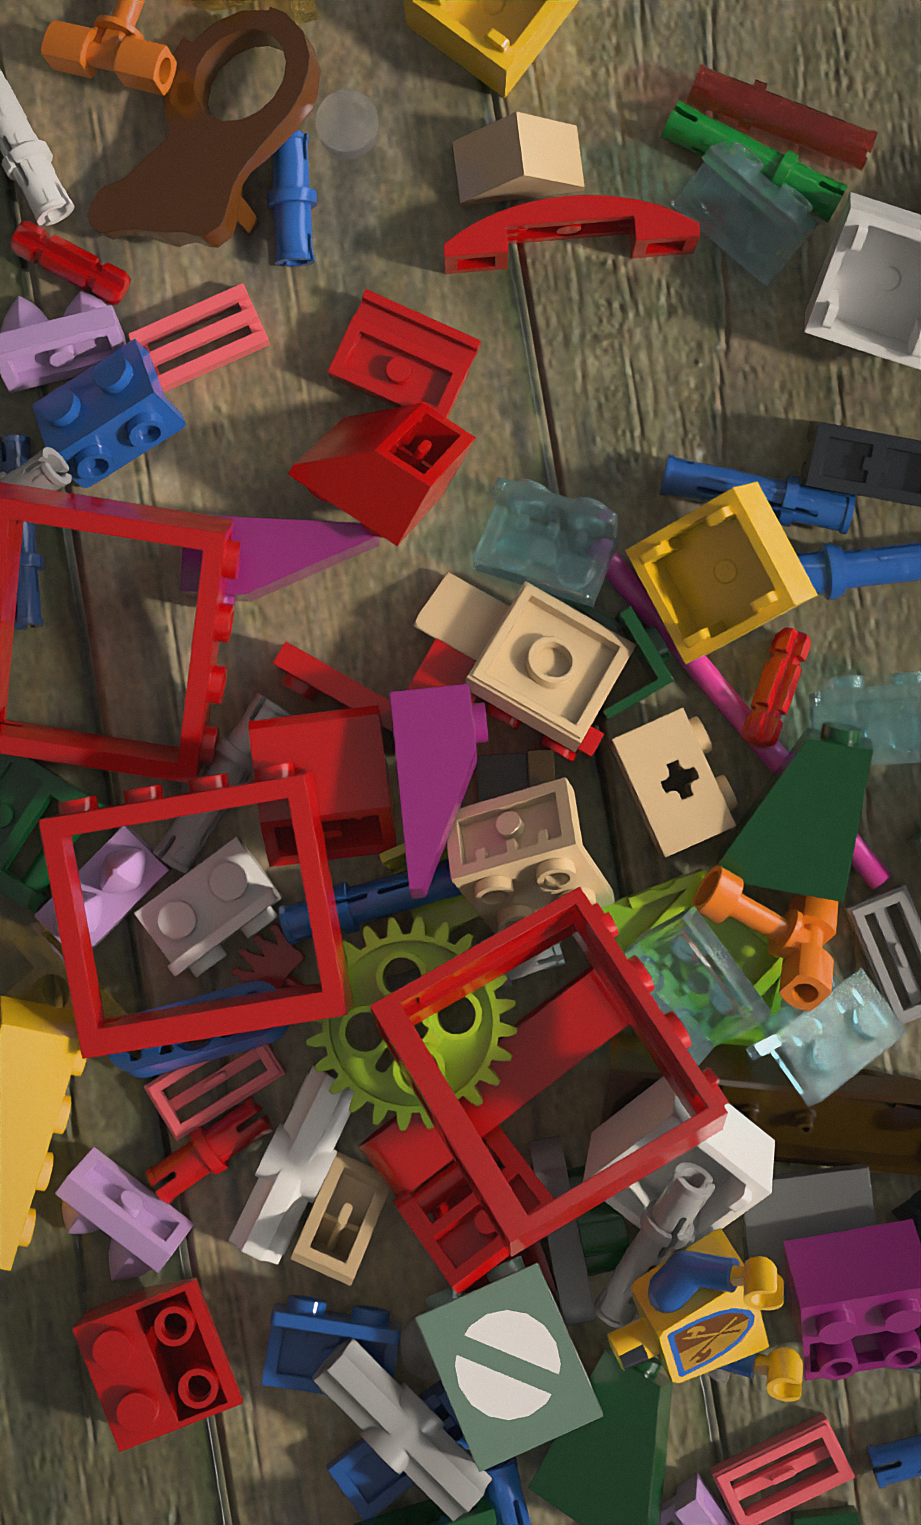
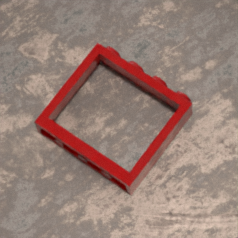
[0,482,242,783]
[38,762,354,1059]
[370,887,729,1257]

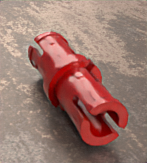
[145,1096,274,1204]

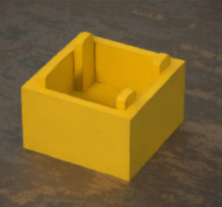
[404,0,579,98]
[625,482,818,665]

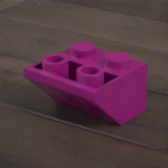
[783,1219,921,1381]

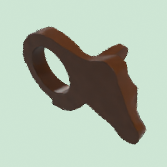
[87,7,321,248]

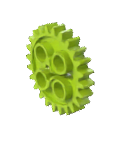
[306,916,517,1131]

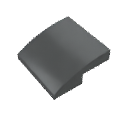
[742,1163,875,1300]

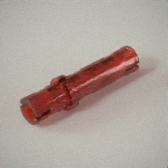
[686,64,877,171]

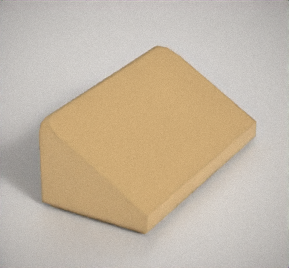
[413,572,510,661]

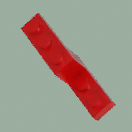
[273,638,604,762]

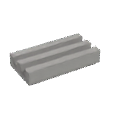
[843,884,921,1027]

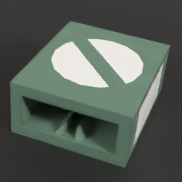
[415,1256,603,1472]

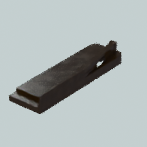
[599,1034,921,1176]

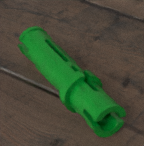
[661,100,848,223]

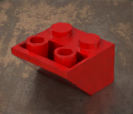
[288,403,476,546]
[248,705,397,867]
[72,1278,243,1452]

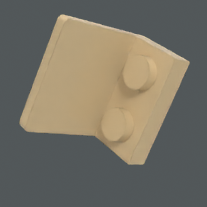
[447,777,615,934]

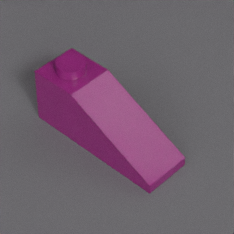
[180,515,380,605]
[390,684,488,899]

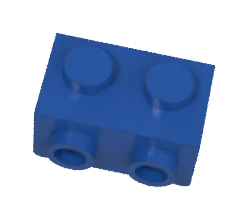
[32,339,186,488]
[261,1295,402,1395]

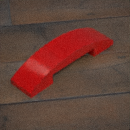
[443,195,700,274]

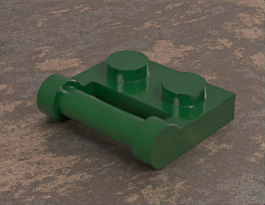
[0,754,107,913]

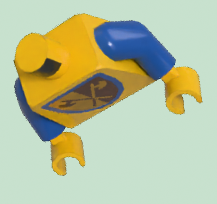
[607,1228,803,1402]

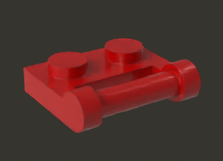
[393,1125,554,1294]

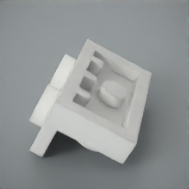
[134,837,283,978]

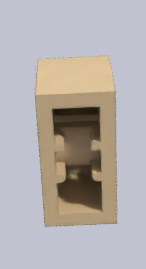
[608,708,739,858]

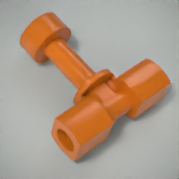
[41,0,177,96]
[692,865,838,1011]

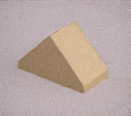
[452,112,585,207]
[290,1151,390,1286]

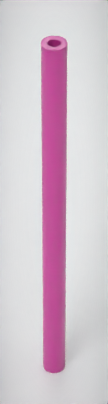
[585,537,892,890]

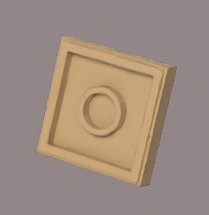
[464,581,636,752]

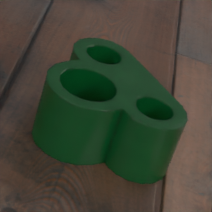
[567,1165,629,1276]

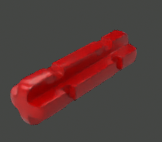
[10,220,131,305]
[741,627,811,749]

